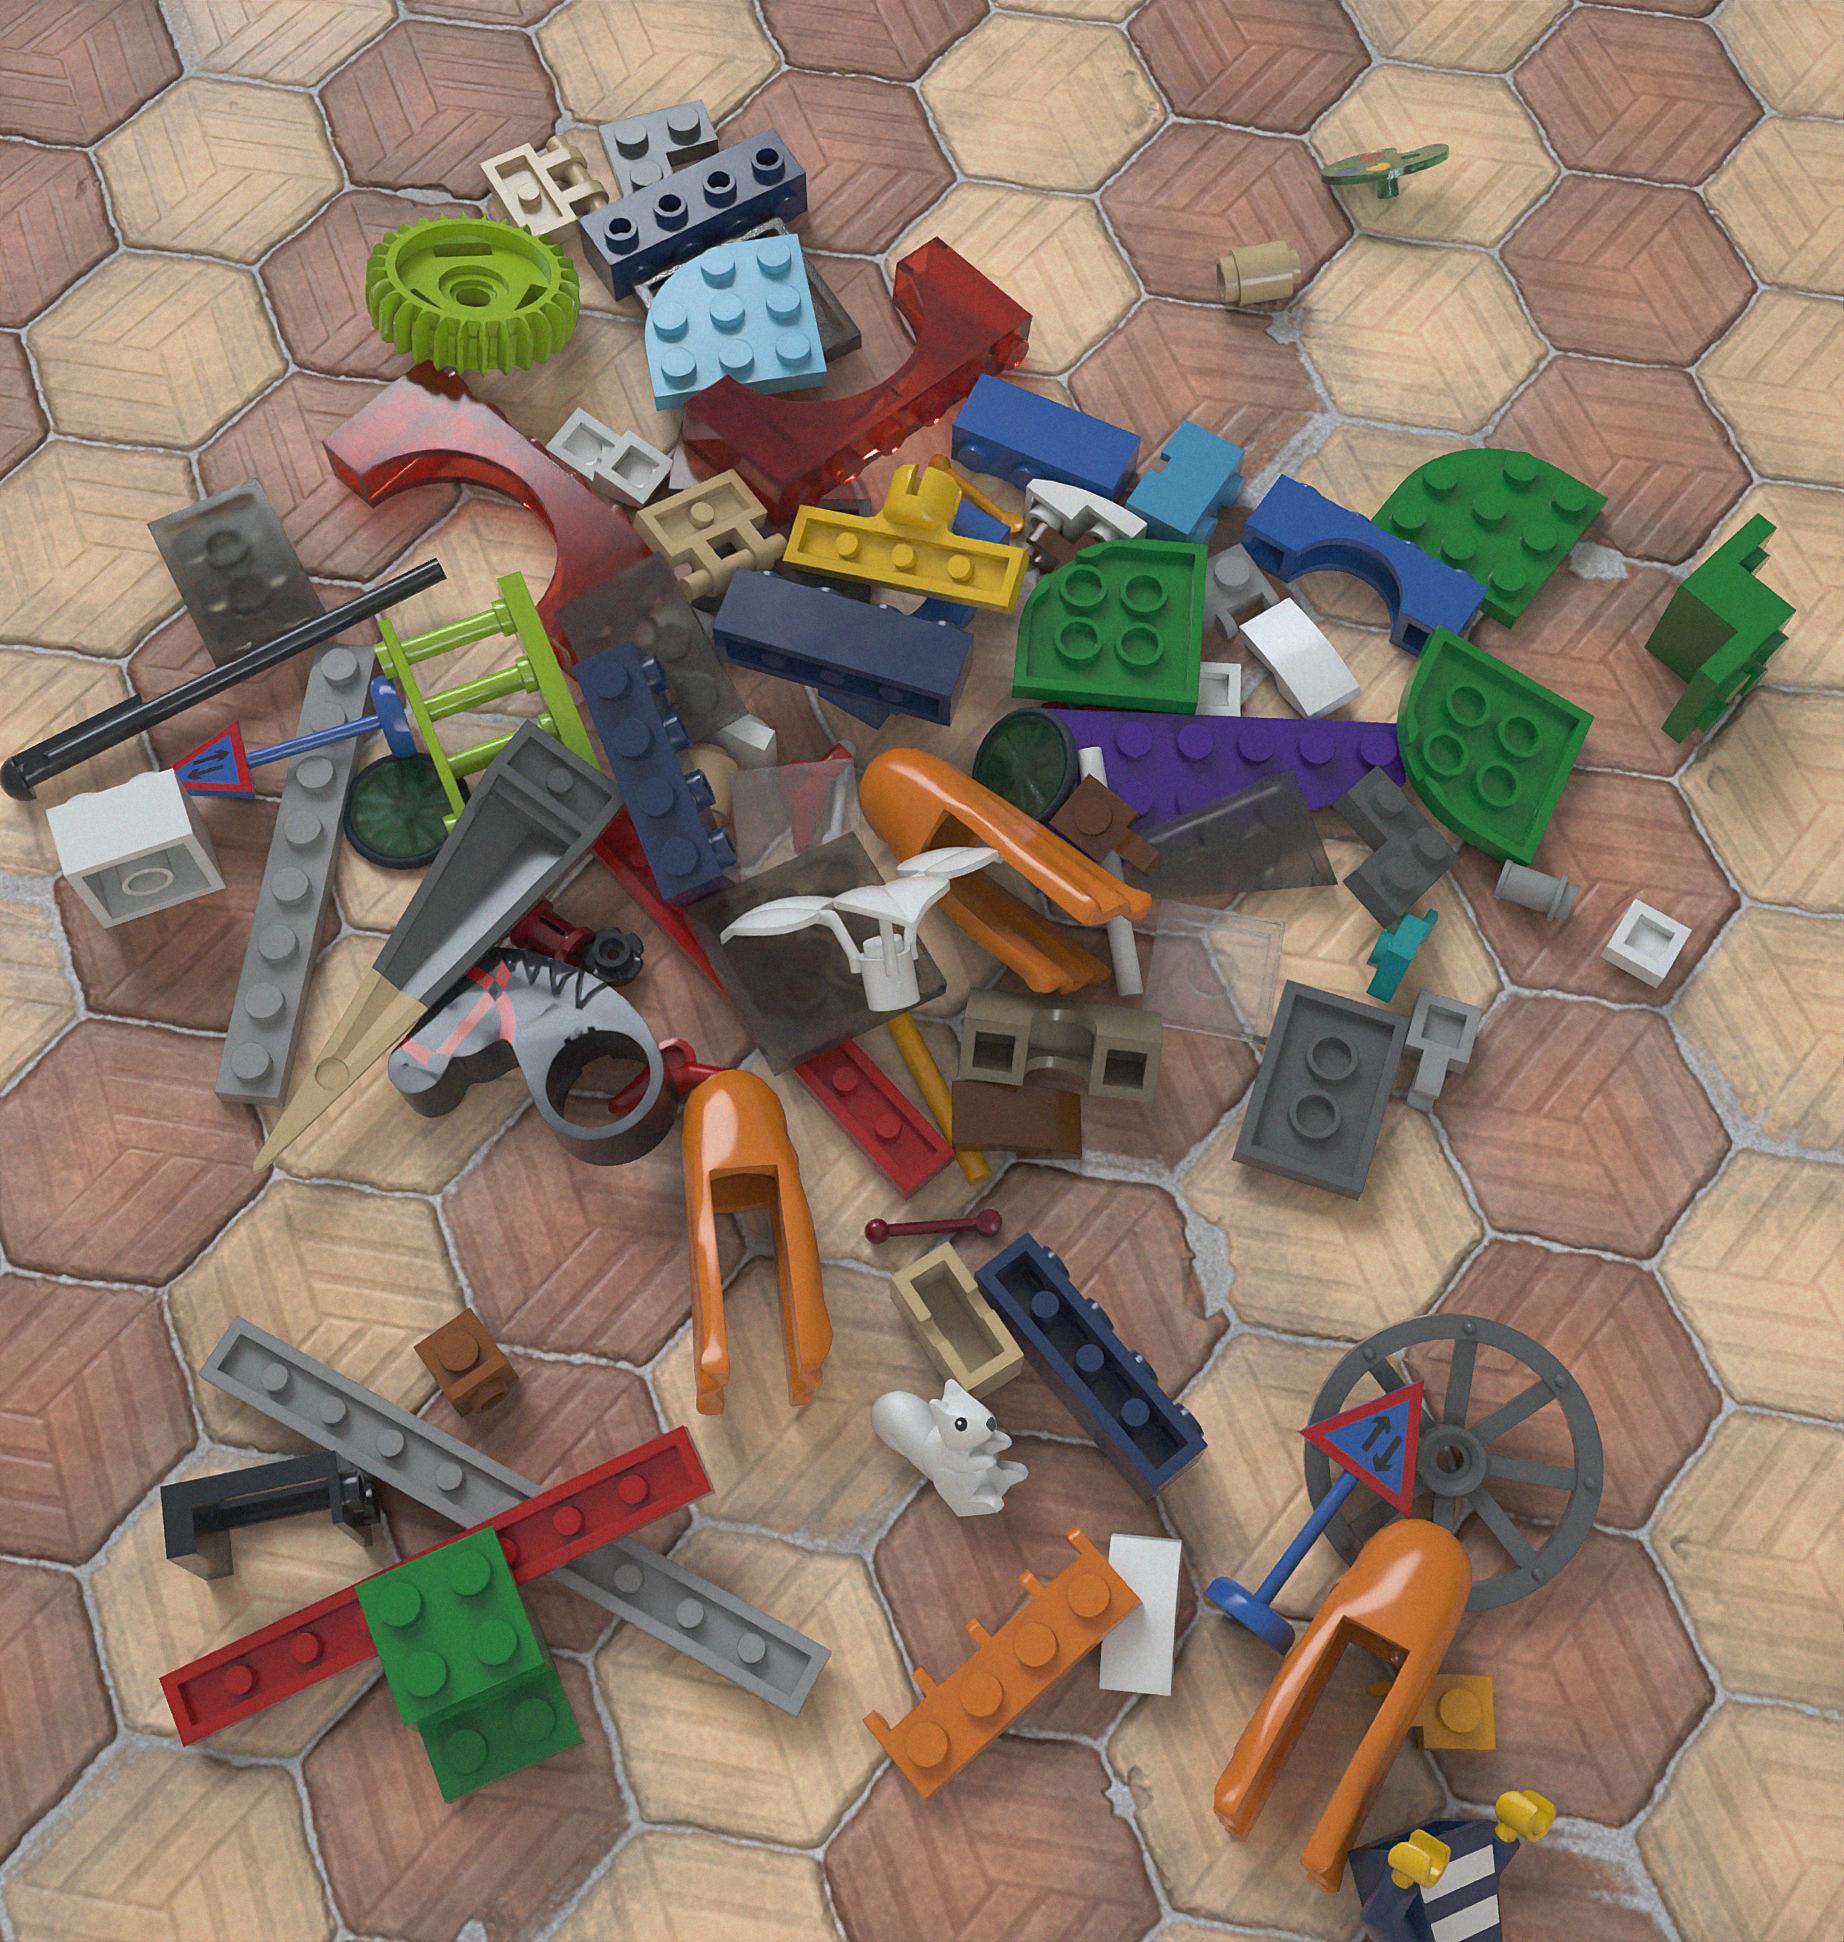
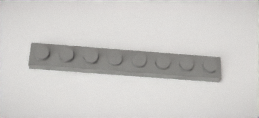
[214,642,380,1107]

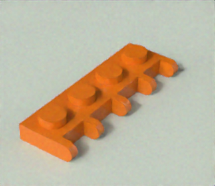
[863,1525,1143,1800]

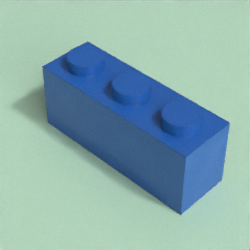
[951,373,1141,505]

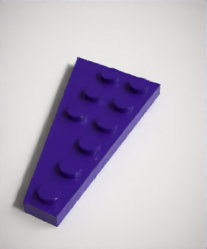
[1036,709,1406,894]

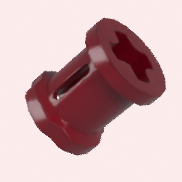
[509,898,595,968]

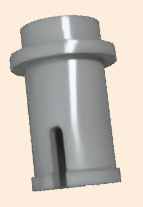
[1493,859,1579,922]

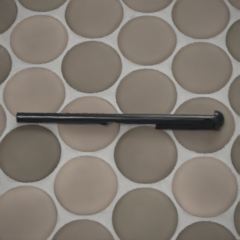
[0,558,447,801]

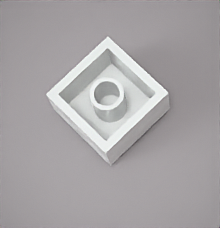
[45,768,226,929]

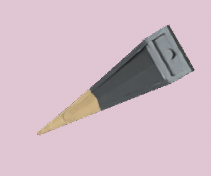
[253,719,626,1174]

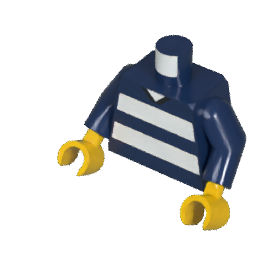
[1348,1790,1556,1942]

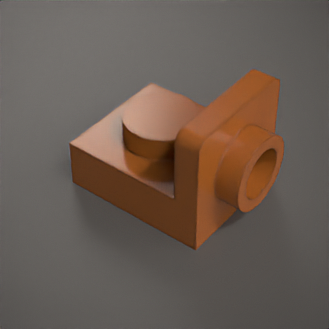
[413,1308,519,1417]

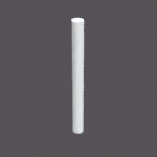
[1077,747,1144,998]

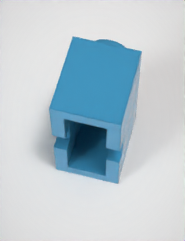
[1125,419,1246,545]

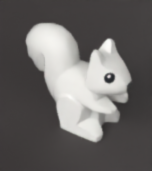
[870,1379,1029,1517]

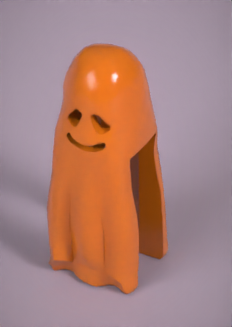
[859,747,1153,995]
[681,1069,834,1415]
[1213,1519,1472,1894]

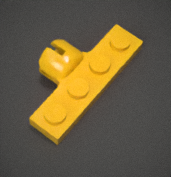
[783,464,1030,615]

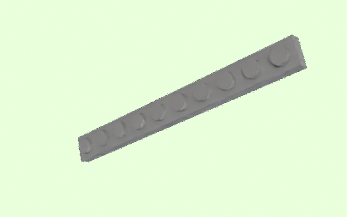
[198,1316,832,1719]

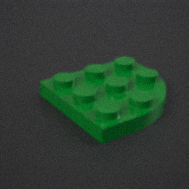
[1371,448,1608,630]
[1012,539,1208,715]
[1397,625,1595,867]

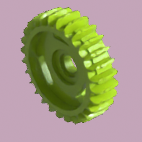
[365,211,580,378]

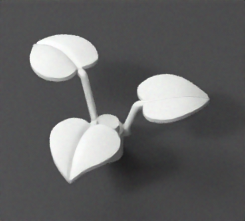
[720,847,1004,1011]

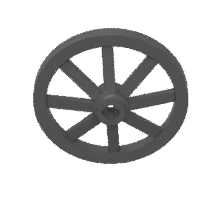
[1303,1313,1604,1612]

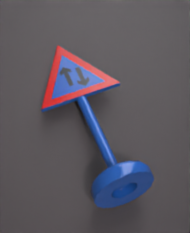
[167,674,418,798]
[1204,1379,1424,1656]

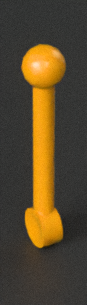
[928,454,1024,538]

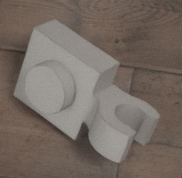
[1401,989,1483,1113]

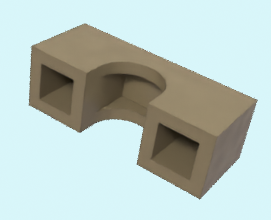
[958,987,1163,1103]

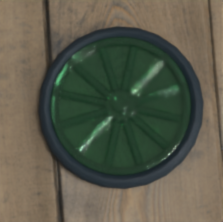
[972,707,1078,826]
[343,752,471,870]

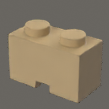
[890,1241,1024,1401]

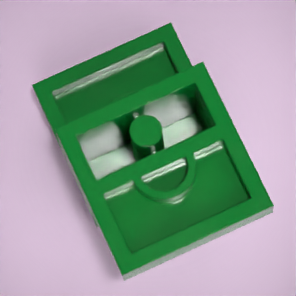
[1644,513,1797,744]
[354,1526,585,1804]

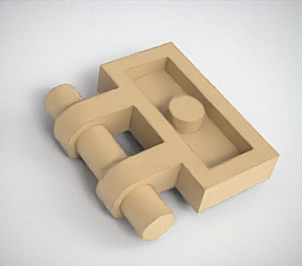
[479,135,610,245]
[633,469,788,601]

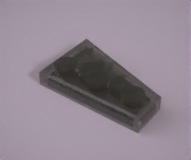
[1124,769,1338,900]

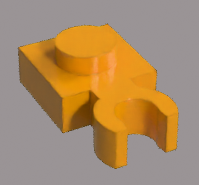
[1366,1674,1496,1752]

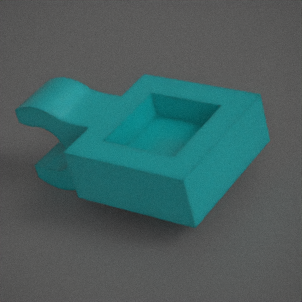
[1366,909,1438,1004]

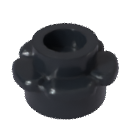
[582,927,644,987]

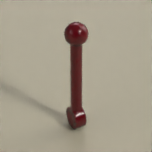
[864,1209,1002,1244]

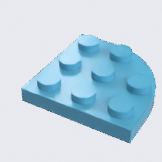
[645,234,827,411]

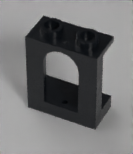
[160,1450,381,1581]

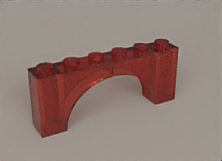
[683,236,1033,528]
[322,360,678,682]

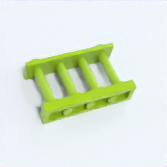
[373,571,602,834]

